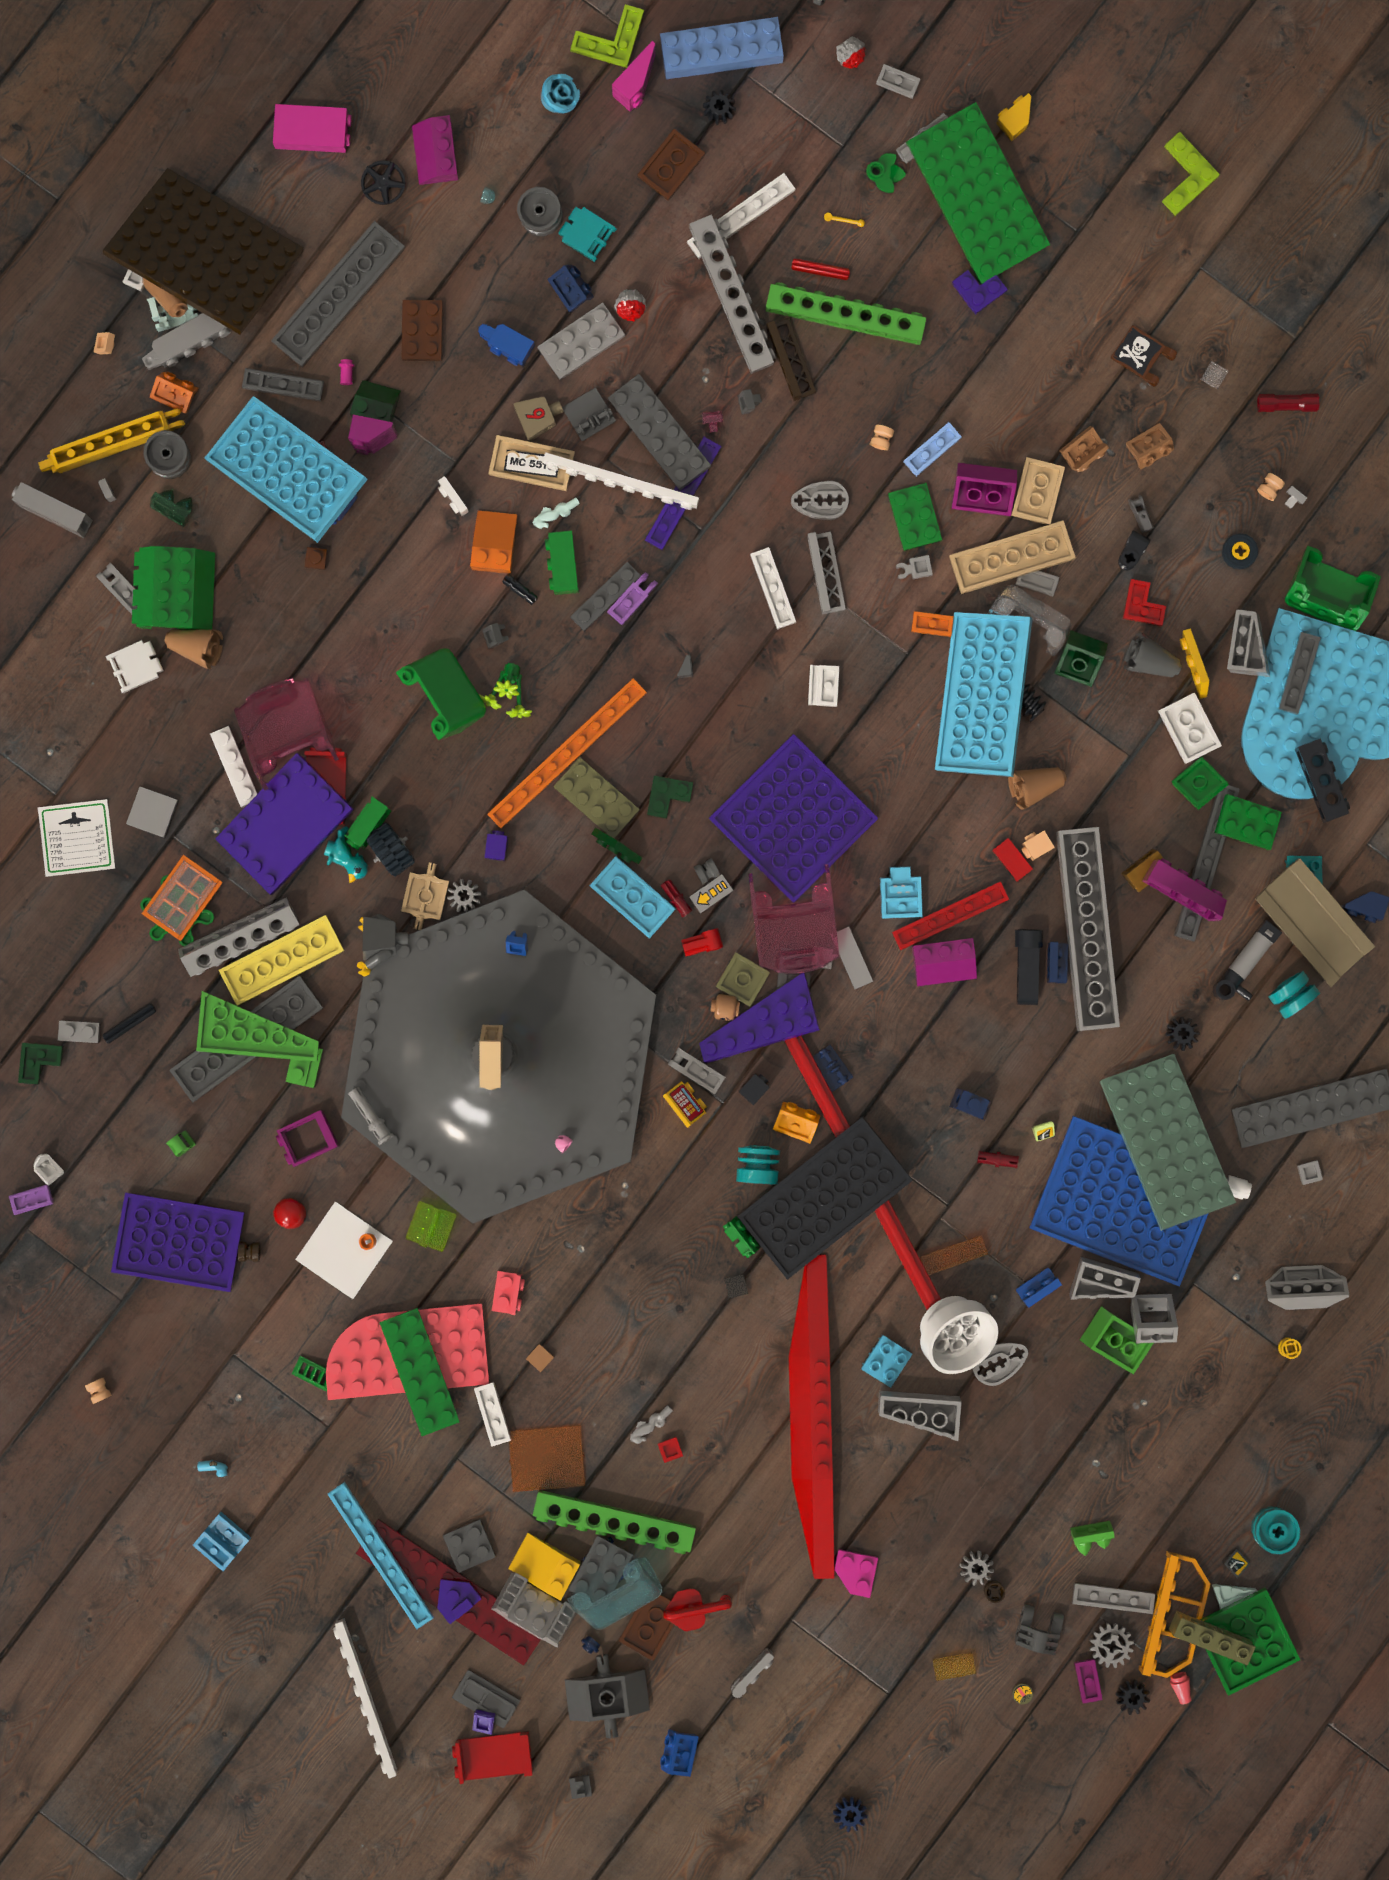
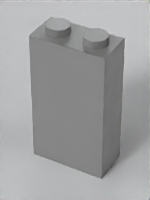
[12,482,93,538]

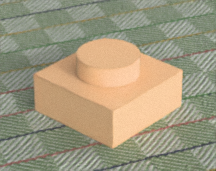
[94,332,115,354]

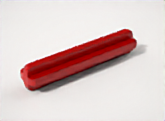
[791,259,850,280]

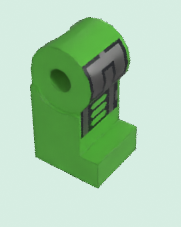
[166,1130,197,1157]

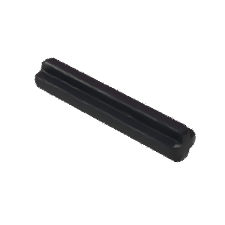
[102,1003,156,1043]

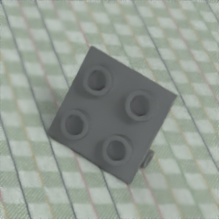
[562,387,616,441]

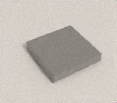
[126,787,178,838]

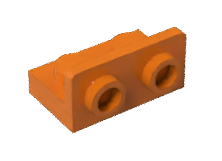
[149,372,199,414]

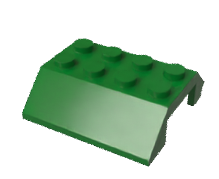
[132,546,215,630]

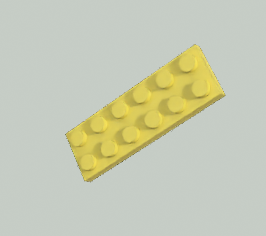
[219,915,345,1006]

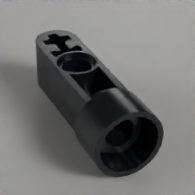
[1015,929,1043,1005]

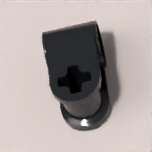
[1118,530,1151,571]

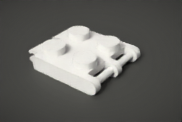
[106,640,164,693]

